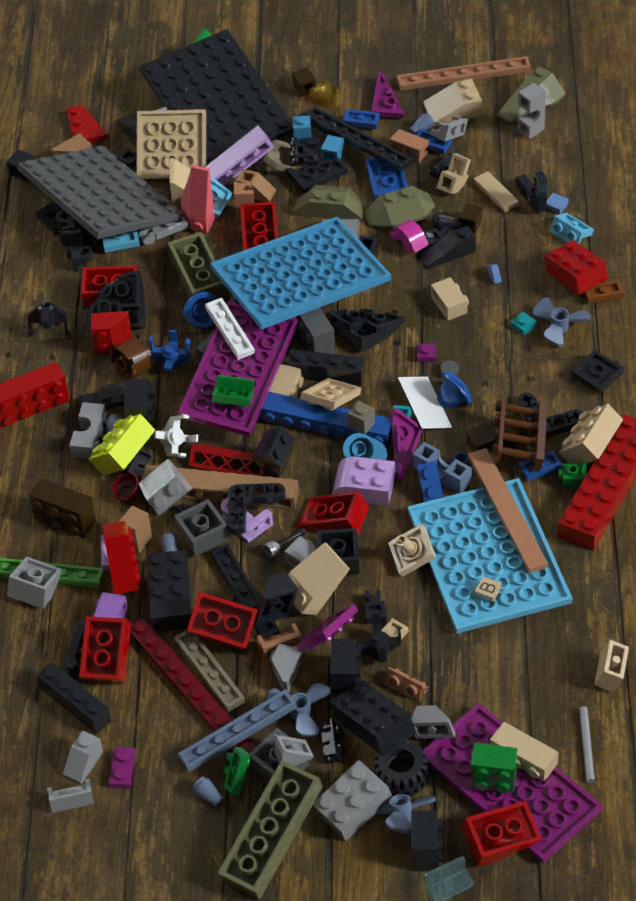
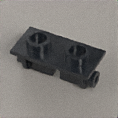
[429,149,460,180]
[122,447,151,481]
[321,718,346,764]

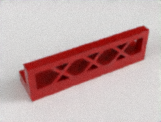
[189,443,265,477]

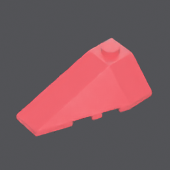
[180,165,215,234]

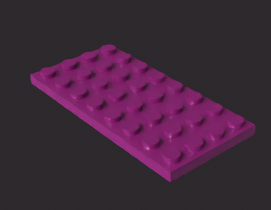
[178,301,298,437]
[422,703,603,864]

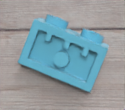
[549,213,594,244]

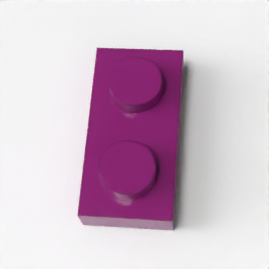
[109,747,136,789]

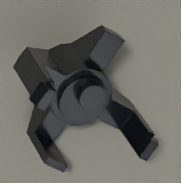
[27,302,70,337]
[357,611,401,663]

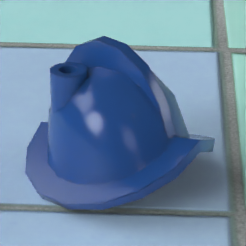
[183,292,217,329]
[437,372,471,408]

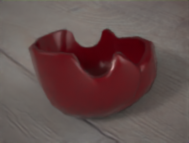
[112,471,141,502]

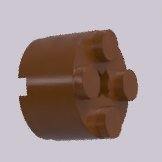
[110,336,151,380]

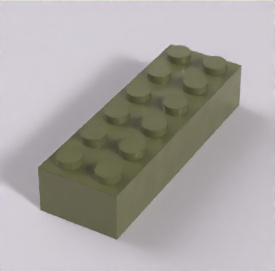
[218,760,323,900]

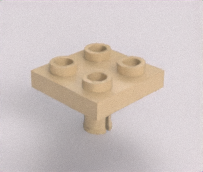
[388,524,436,577]

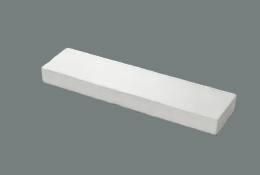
[205,298,255,360]

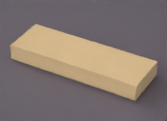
[474,171,519,213]

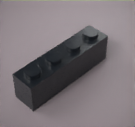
[287,349,365,386]
[37,662,111,735]

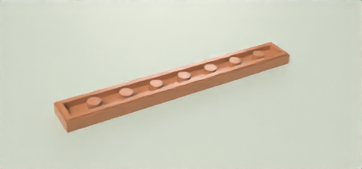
[396,56,531,91]
[468,448,548,574]

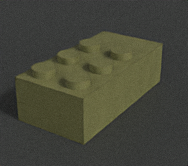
[168,232,228,299]

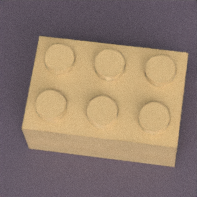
[559,404,623,464]

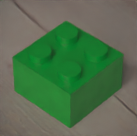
[471,743,518,793]

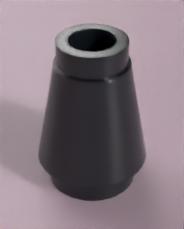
[432,213,459,230]

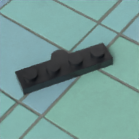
[77,380,155,409]

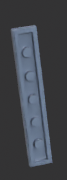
[178,689,297,772]

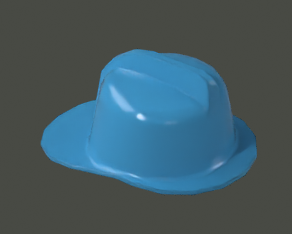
[343,433,387,460]

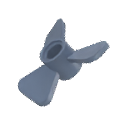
[533,297,591,347]
[267,683,330,736]
[374,794,436,834]

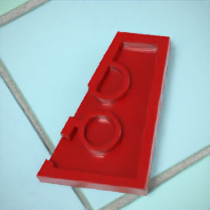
[66,105,108,143]

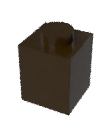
[292,67,316,97]
[459,203,483,234]

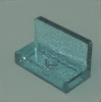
[424,856,474,901]

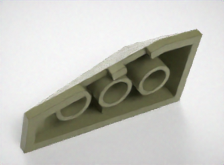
[497,66,566,124]

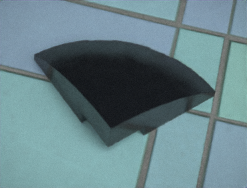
[86,271,145,329]
[327,308,405,352]

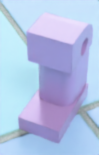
[221,495,273,543]

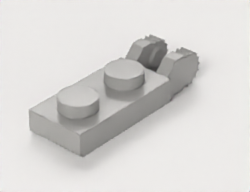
[137,217,189,245]

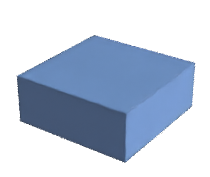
[546,193,568,214]

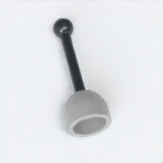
[263,528,306,559]

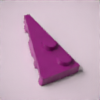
[371,72,404,118]
[391,407,423,481]

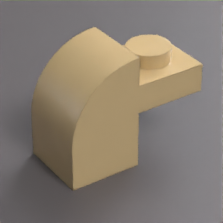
[437,153,471,194]

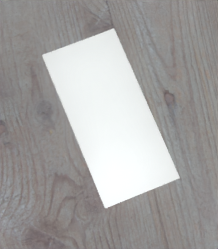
[398,377,452,429]

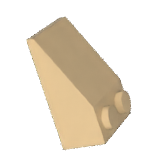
[423,79,482,126]
[288,543,350,615]

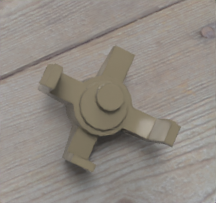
[257,140,295,173]

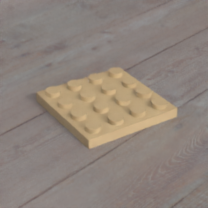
[137,109,206,180]

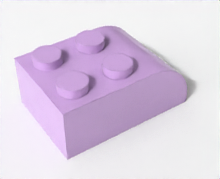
[331,457,396,506]

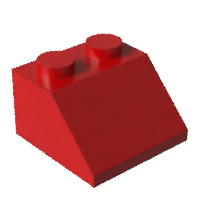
[91,311,132,354]

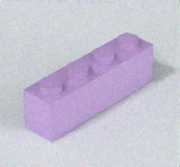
[204,126,274,186]

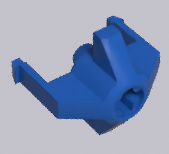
[148,330,191,371]

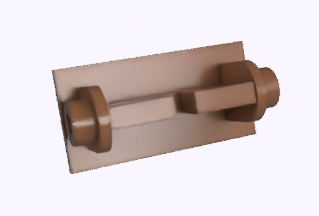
[384,667,428,703]

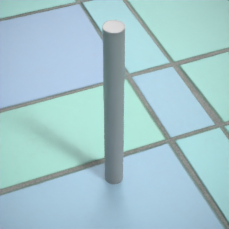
[579,706,595,783]

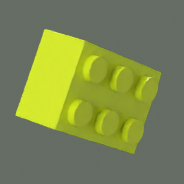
[88,414,155,476]

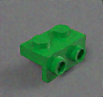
[212,375,254,407]

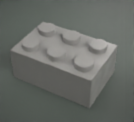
[313,760,392,841]

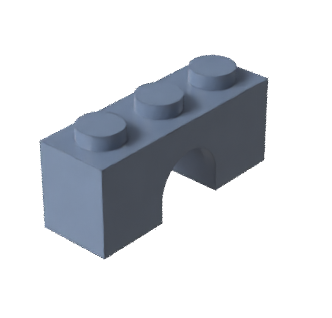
[413,442,472,494]

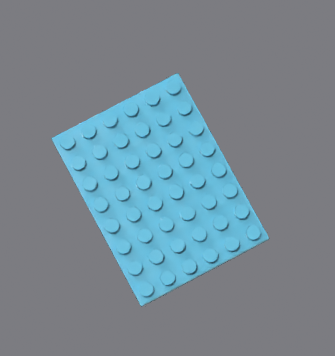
[408,478,573,634]

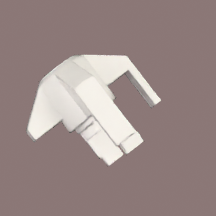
[154,414,198,458]

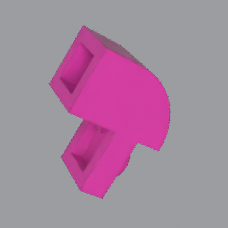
[390,219,429,253]

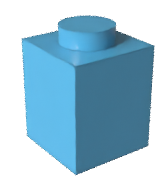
[293,116,311,143]
[321,135,344,161]

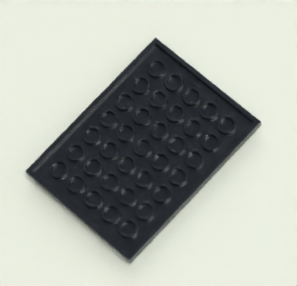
[139,29,294,166]

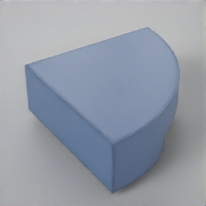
[486,264,502,284]

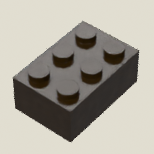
[29,478,96,538]

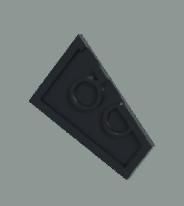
[286,158,348,193]

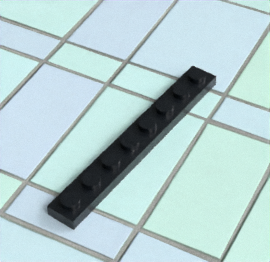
[303,107,412,172]

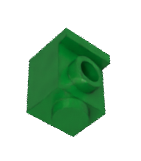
[559,461,587,489]

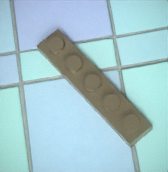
[174,631,245,712]

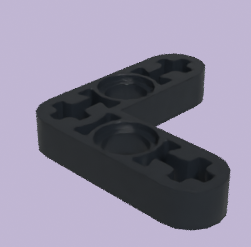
[515,170,547,214]
[518,393,583,438]
[228,483,286,535]

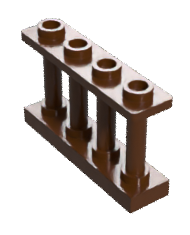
[492,394,547,472]

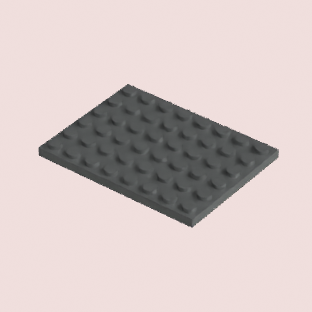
[17,146,184,239]

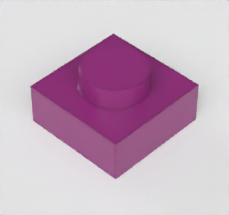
[417,343,436,363]

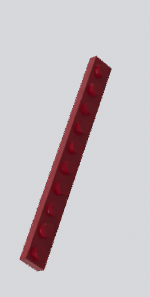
[130,617,257,754]

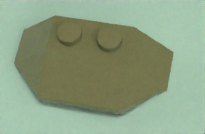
[293,185,365,221]
[363,186,435,229]

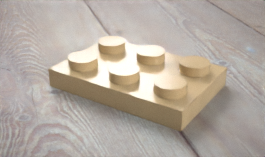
[301,378,361,410]

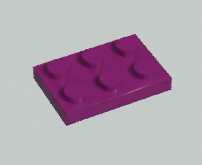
[296,604,358,652]

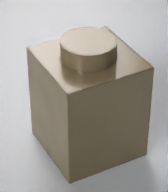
[348,401,375,435]

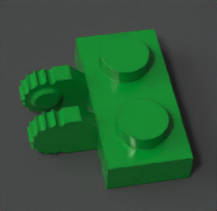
[223,747,250,795]

